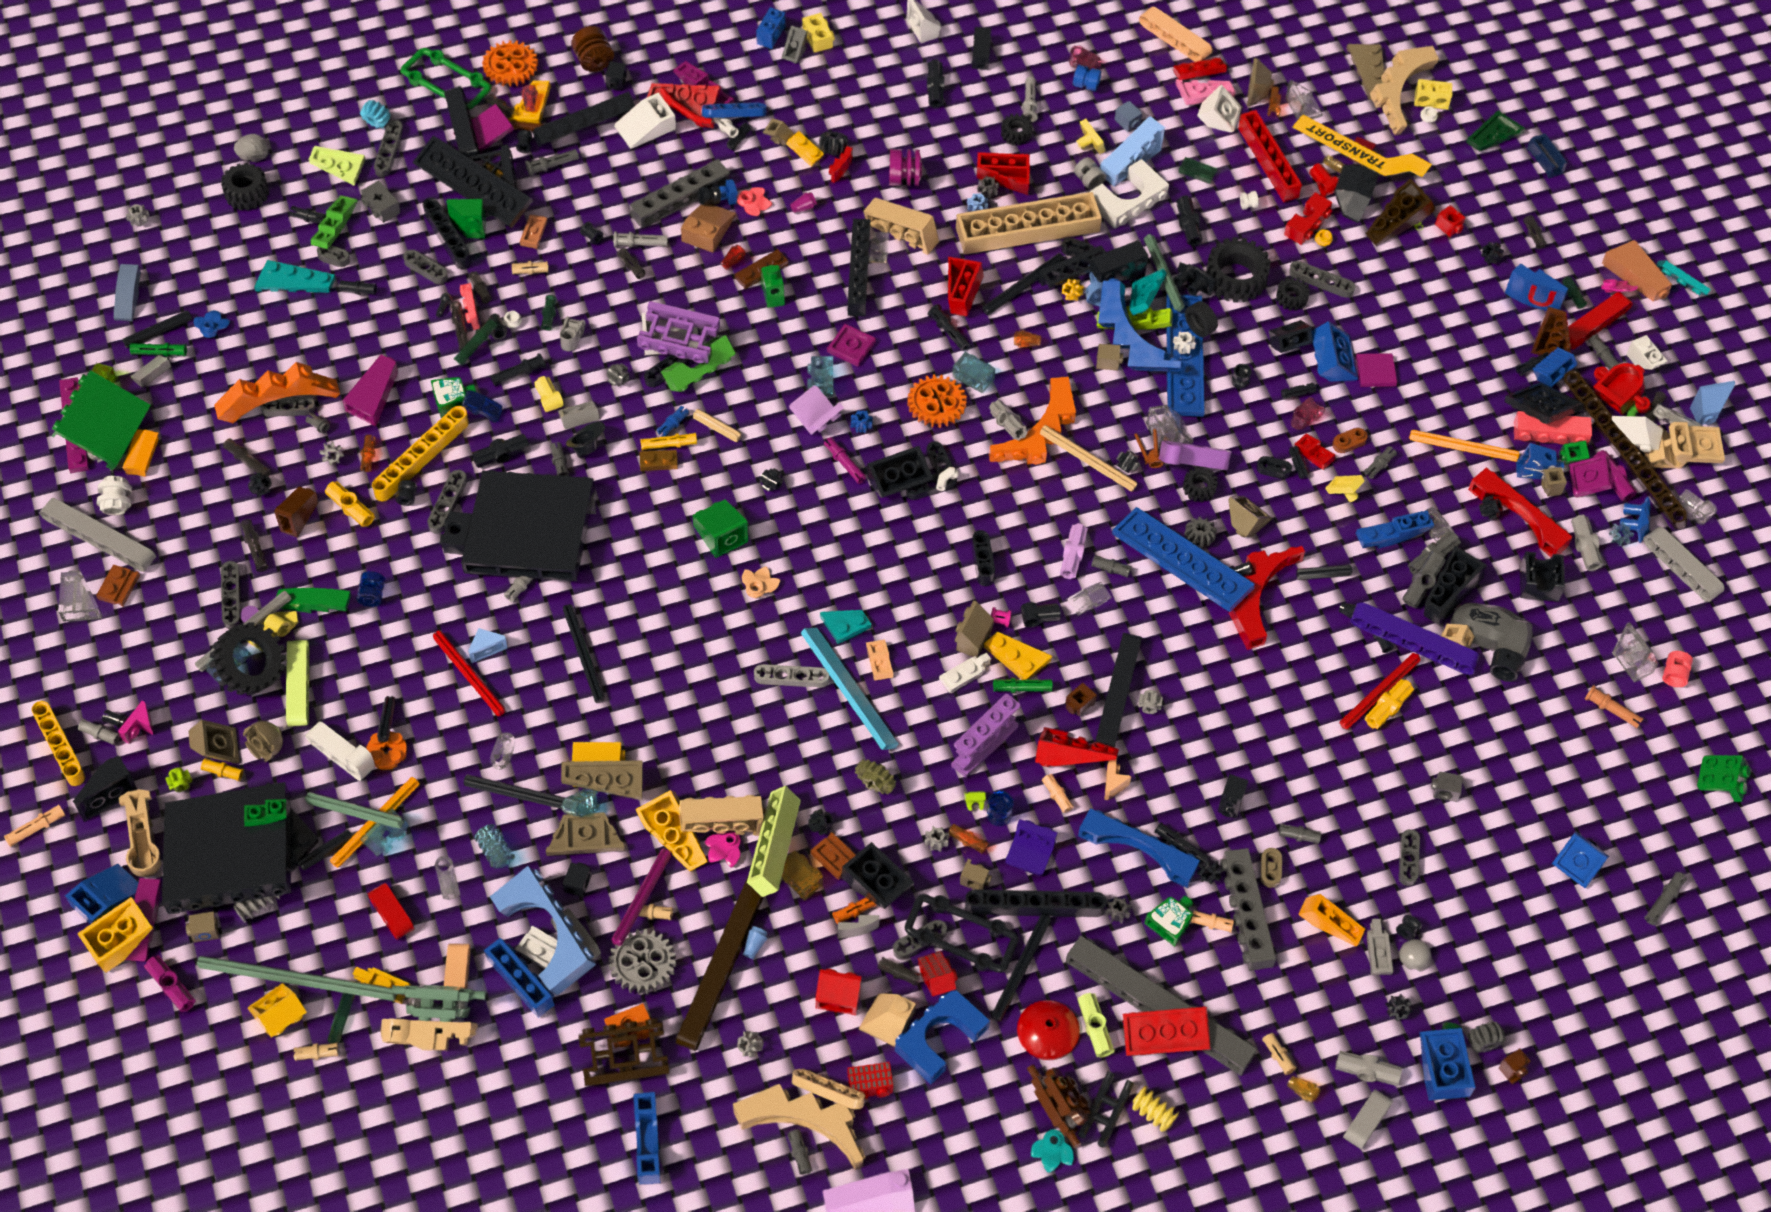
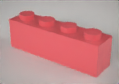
[1514,411,1592,446]

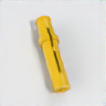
[640,433,697,451]

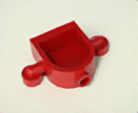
[1593,363,1651,415]

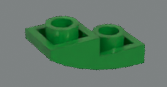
[244,799,286,826]

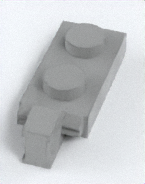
[1653,403,1702,426]
[1367,919,1393,975]

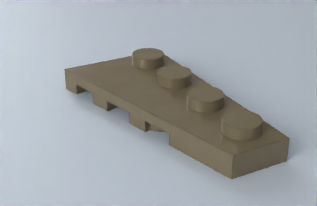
[1347,44,1384,100]
[561,760,643,800]

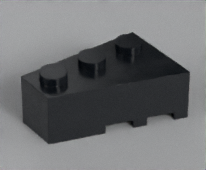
[1090,240,1149,282]

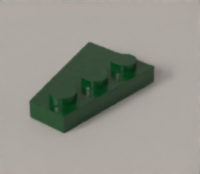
[1466,110,1526,152]

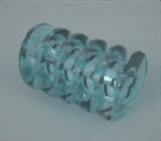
[474,824,516,869]

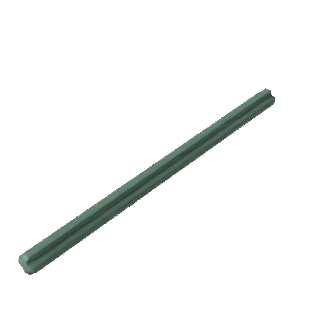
[197,956,397,1001]

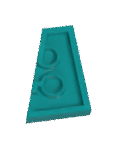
[1656,260,1711,296]
[1130,268,1167,315]

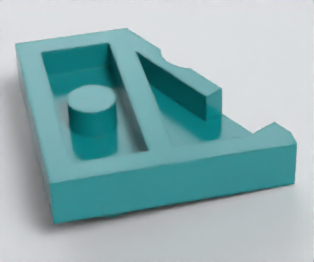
[820,610,871,644]

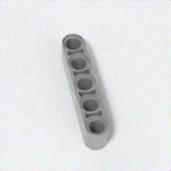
[1644,527,1724,602]

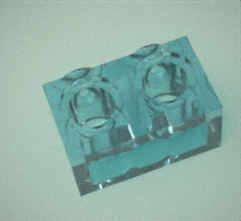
[808,356,833,397]

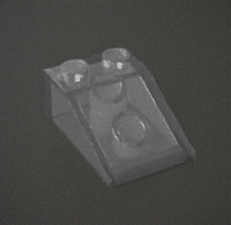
[1612,622,1658,683]

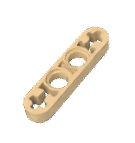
[792,1069,865,1109]

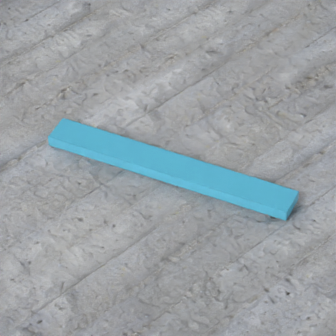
[801,628,899,750]

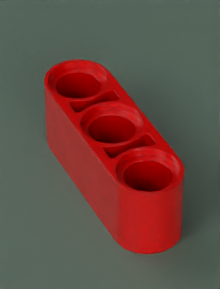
[367,883,415,940]

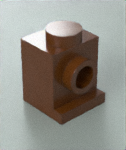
[1065,683,1097,716]
[1498,1048,1531,1084]

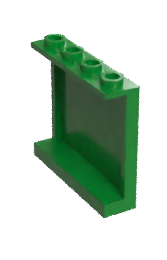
[52,370,150,470]

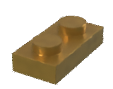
[640,450,678,471]

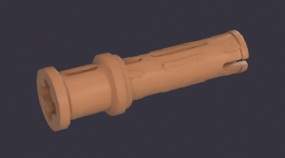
[1585,685,1643,729]

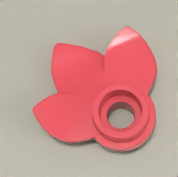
[737,187,772,216]

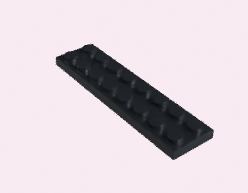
[412,135,533,228]

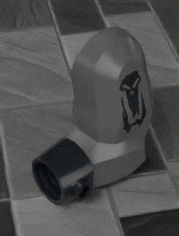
[1450,603,1533,682]

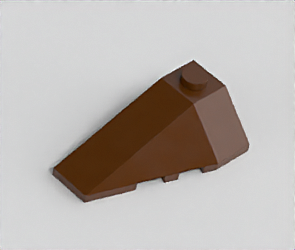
[1531,307,1571,356]

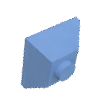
[1690,381,1736,425]

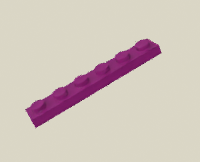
[59,377,89,474]

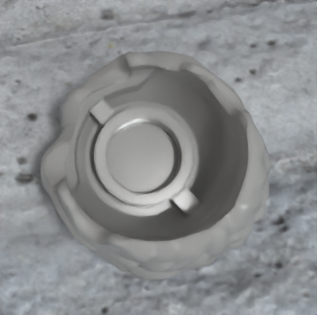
[234,134,268,163]

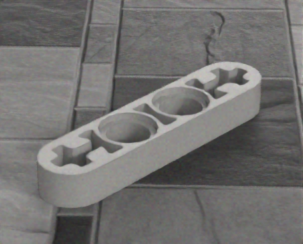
[754,664,830,688]

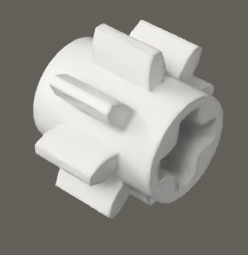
[1173,332,1196,354]

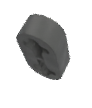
[317,245,350,267]

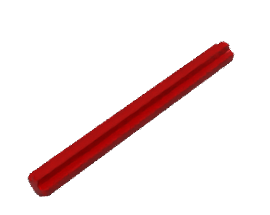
[433,630,506,716]
[1339,653,1421,730]

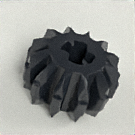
[819,131,848,156]

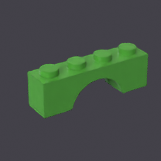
[661,335,736,392]

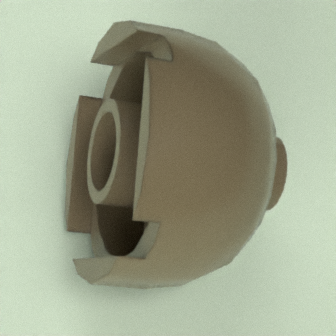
[243,721,283,762]

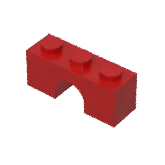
[1284,192,1333,245]

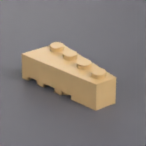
[864,198,939,255]
[679,795,763,836]

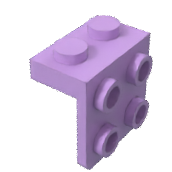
[789,386,844,435]

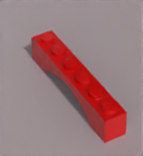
[1468,467,1572,557]

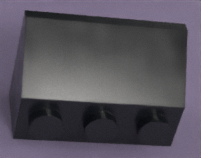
[865,446,933,498]

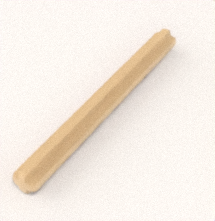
[1040,425,1137,491]

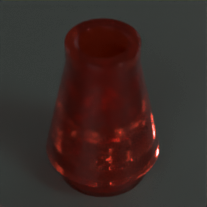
[720,244,746,270]

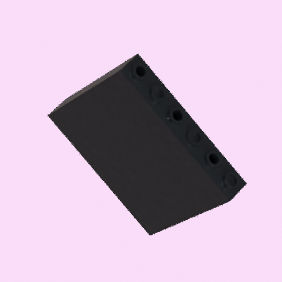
[461,470,595,581]
[162,782,291,914]

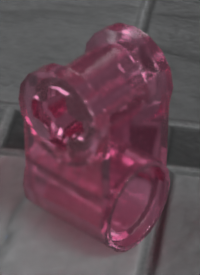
[1069,45,1102,70]
[1291,397,1325,430]

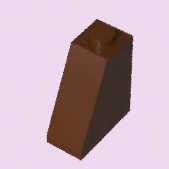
[274,486,319,538]

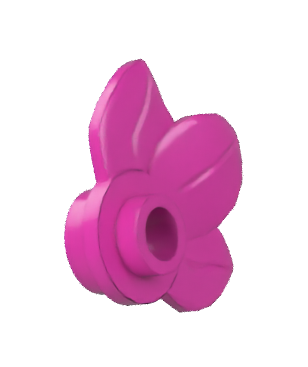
[1601,279,1638,292]
[704,831,741,868]

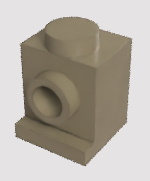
[763,119,794,146]
[1541,467,1567,497]
[960,859,992,890]

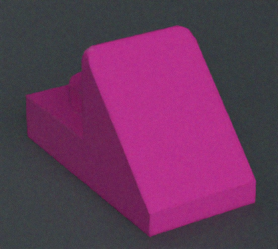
[118,701,154,744]

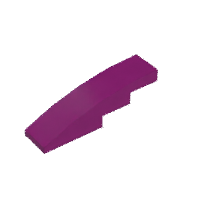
[673,61,735,104]
[125,878,161,962]

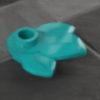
[1031,1129,1073,1173]

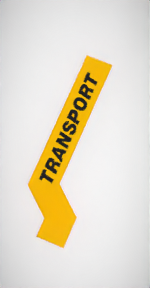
[1293,115,1432,177]

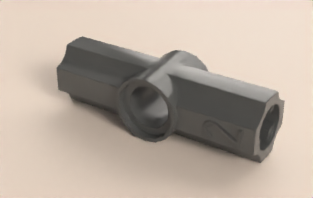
[1408,531,1461,575]
[1402,551,1446,608]

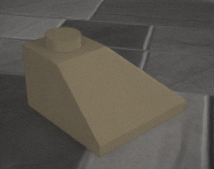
[1247,58,1274,107]
[1228,496,1272,538]
[188,720,239,764]

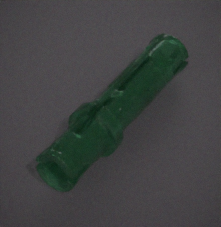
[453,318,498,366]

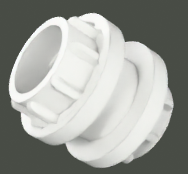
[97,476,132,516]

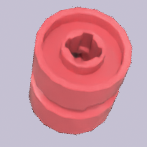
[1662,651,1693,687]

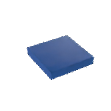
[1552,832,1609,888]

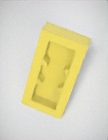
[1076,119,1105,155]
[1325,475,1365,502]

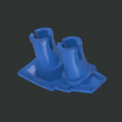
[1620,497,1651,543]

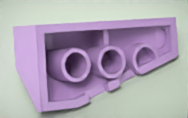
[823,1169,915,1212]

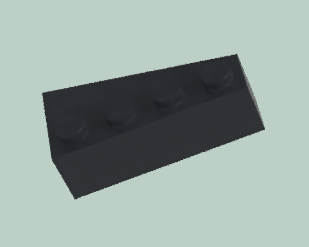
[1423,546,1486,625]

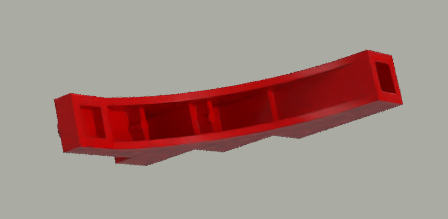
[1229,546,1305,650]

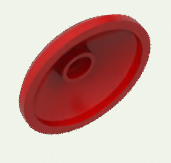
[1017,1000,1080,1060]

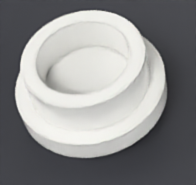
[1420,107,1438,123]
[503,311,522,328]

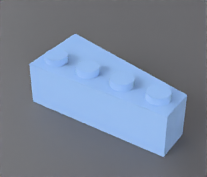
[1100,116,1165,187]

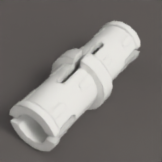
[713,118,739,138]

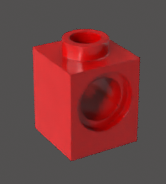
[1435,205,1466,237]

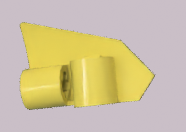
[246,611,298,652]

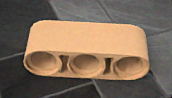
[444,943,471,989]

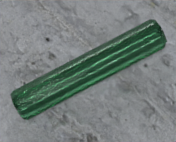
[327,993,355,1044]

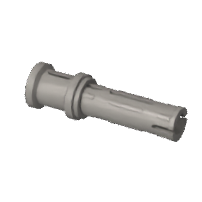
[1022,77,1038,123]
[614,231,667,248]

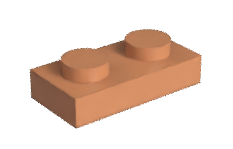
[520,214,547,249]

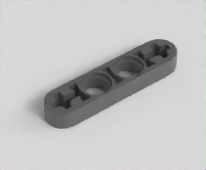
[374,120,403,177]
[1289,261,1356,298]
[428,470,467,534]
[221,561,241,629]

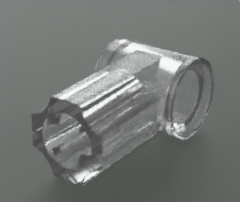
[1677,489,1717,524]
[435,856,460,900]

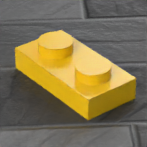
[786,131,824,167]

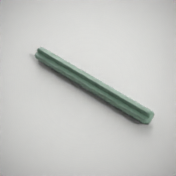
[1144,234,1184,312]
[304,792,404,828]

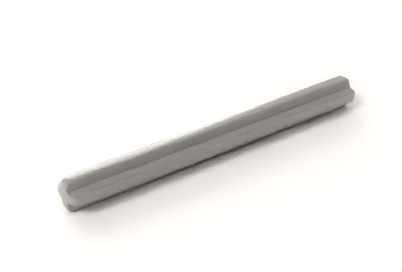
[195,591,291,672]

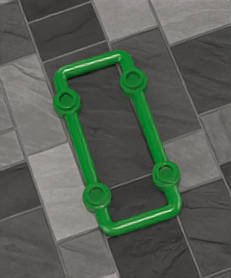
[401,48,492,110]

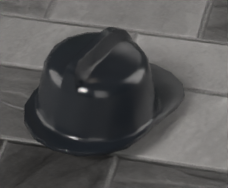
[566,422,605,459]

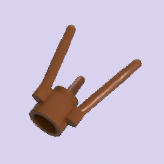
[1135,429,1167,468]

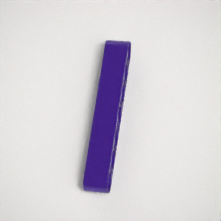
[1350,602,1479,675]

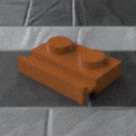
[96,565,140,607]
[811,832,856,880]

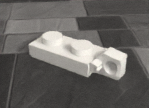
[939,653,991,693]

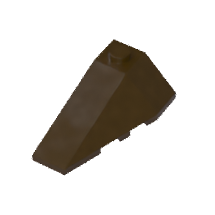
[1365,178,1436,247]

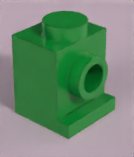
[1559,441,1590,466]

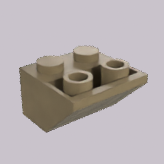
[955,601,994,658]

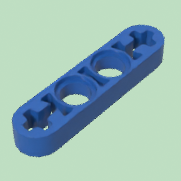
[702,103,767,118]

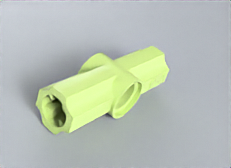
[1077,993,1114,1058]

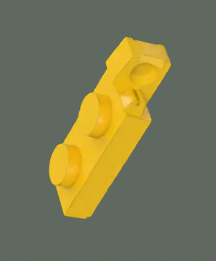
[352,967,411,1004]

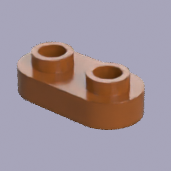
[1332,428,1367,453]

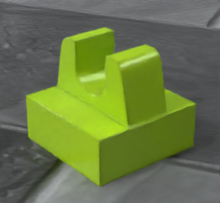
[964,791,986,811]

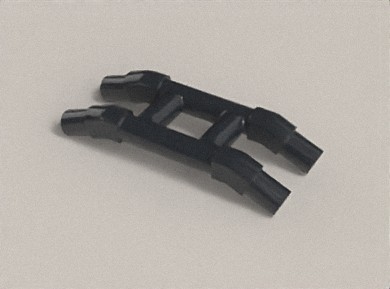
[1078,1070,1134,1148]

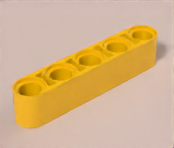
[31,701,85,786]

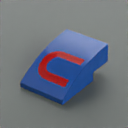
[1505,263,1568,311]

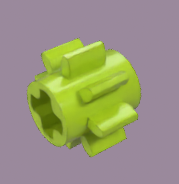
[165,767,193,792]

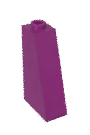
[342,354,398,426]

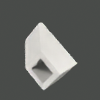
[1626,335,1667,370]

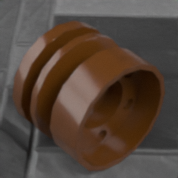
[571,26,614,72]

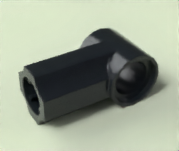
[1020,602,1060,627]

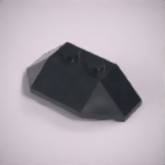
[1334,163,1379,223]

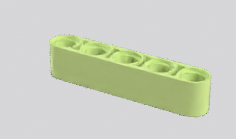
[286,640,309,727]

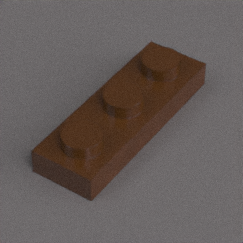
[735,249,788,289]

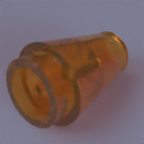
[1014,330,1041,348]

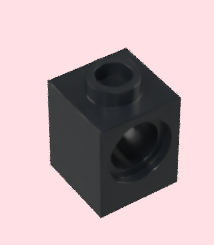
[605,61,627,91]
[563,862,592,898]

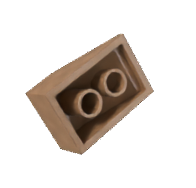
[681,203,736,253]

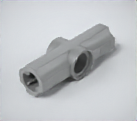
[989,400,1028,441]
[1571,515,1603,571]
[1335,1050,1402,1086]

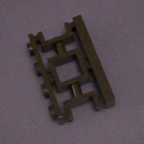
[578,1018,670,1086]

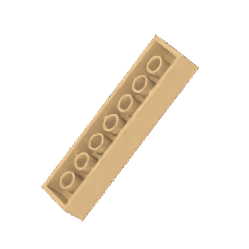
[956,192,1102,255]

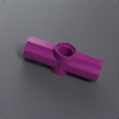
[1592,450,1637,502]
[144,955,196,1013]

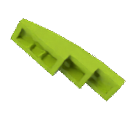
[1097,306,1173,330]

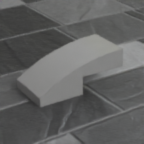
[838,915,879,938]

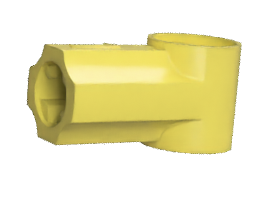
[534,376,564,413]

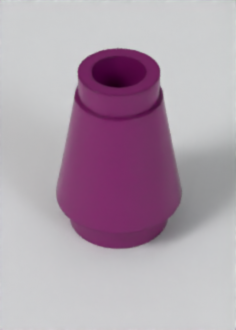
[790,192,817,214]

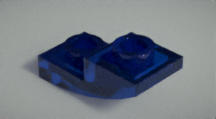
[462,390,503,423]

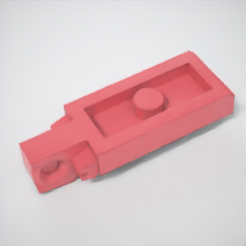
[460,283,480,330]

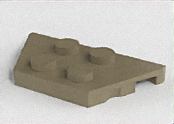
[546,812,625,856]

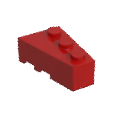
[976,152,1030,195]

